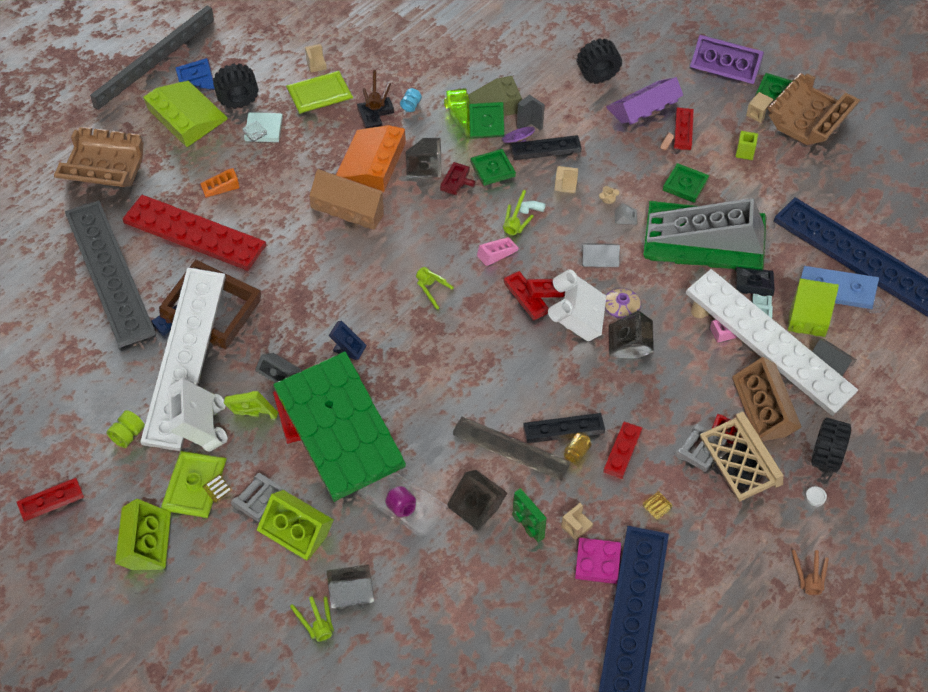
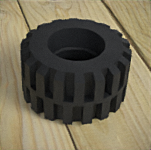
[576,38,622,84]
[213,63,259,109]
[811,417,851,473]

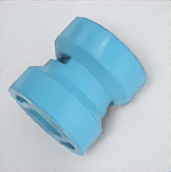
[400,88,422,112]

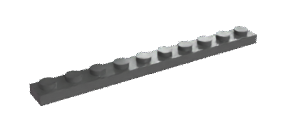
[90,5,214,110]

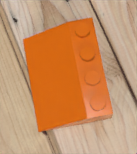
[336,125,406,192]

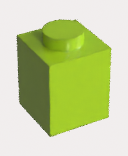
[736,131,758,160]

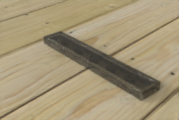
[453,416,570,481]

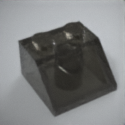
[406,138,441,178]
[609,310,654,359]
[446,470,508,530]
[327,564,374,610]

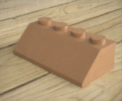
[309,169,384,230]
[732,357,802,441]

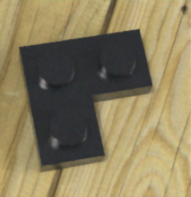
[357,97,394,129]

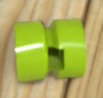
[106,410,145,448]

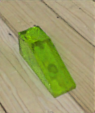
[444,88,471,139]

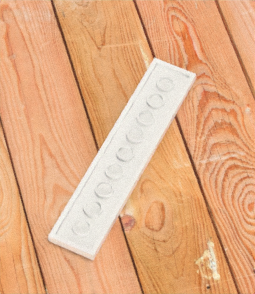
[141,267,226,451]
[685,269,858,416]

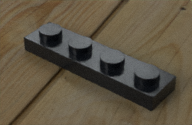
[510,135,582,160]
[523,413,605,444]

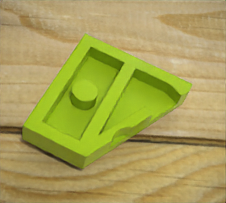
[224,391,278,419]

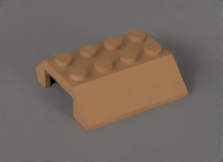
[768,73,860,145]
[54,127,144,187]

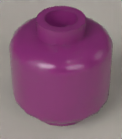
[385,486,416,517]

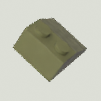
[464,76,522,116]

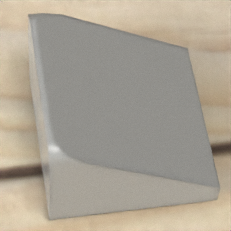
[615,203,637,225]

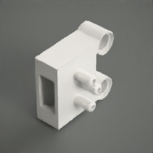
[548,269,606,342]
[168,378,228,452]

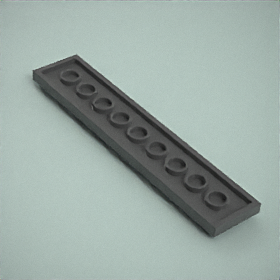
[65,200,156,348]

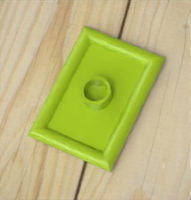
[286,71,353,114]
[161,451,227,518]

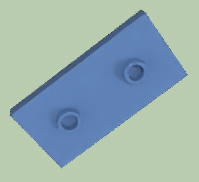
[801,266,879,309]

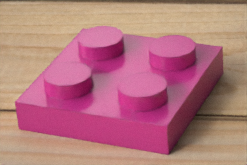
[575,538,621,584]

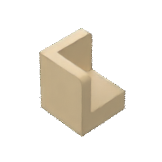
[305,44,327,73]
[746,92,773,123]
[554,166,578,193]
[561,503,593,541]

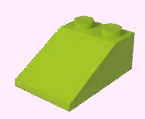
[787,278,839,337]

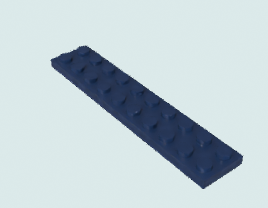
[773,197,928,317]
[599,526,669,692]

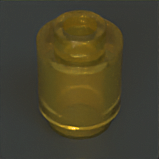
[564,434,592,464]

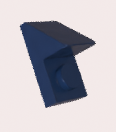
[328,320,367,360]

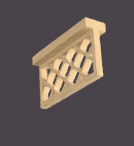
[700,412,784,502]

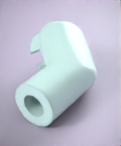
[519,201,546,214]

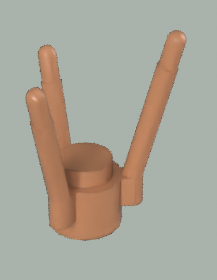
[792,550,829,595]

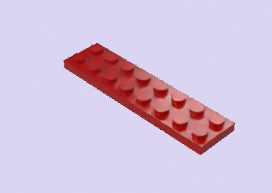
[122,194,266,271]

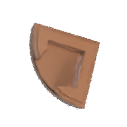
[660,131,674,150]

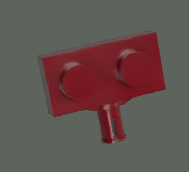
[440,162,476,195]

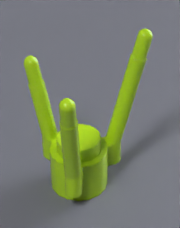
[502,190,534,235]
[416,267,454,310]
[290,596,334,642]

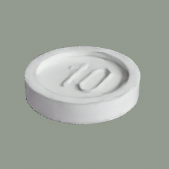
[805,486,827,506]

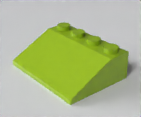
[143,81,228,147]

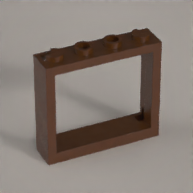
[159,259,261,350]

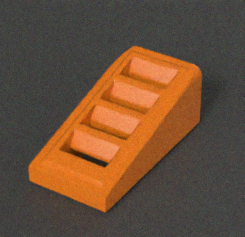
[200,168,239,198]

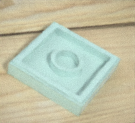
[244,112,283,142]

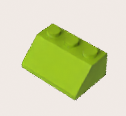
[257,490,334,560]
[115,498,171,570]

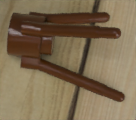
[363,70,391,110]

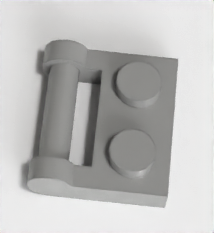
[675,424,727,472]
[231,473,285,523]

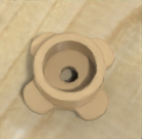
[599,186,619,204]

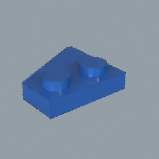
[175,58,215,90]

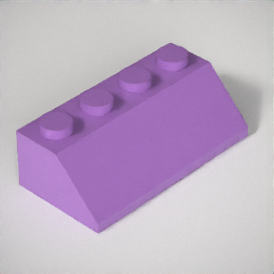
[690,35,765,84]
[606,77,684,125]

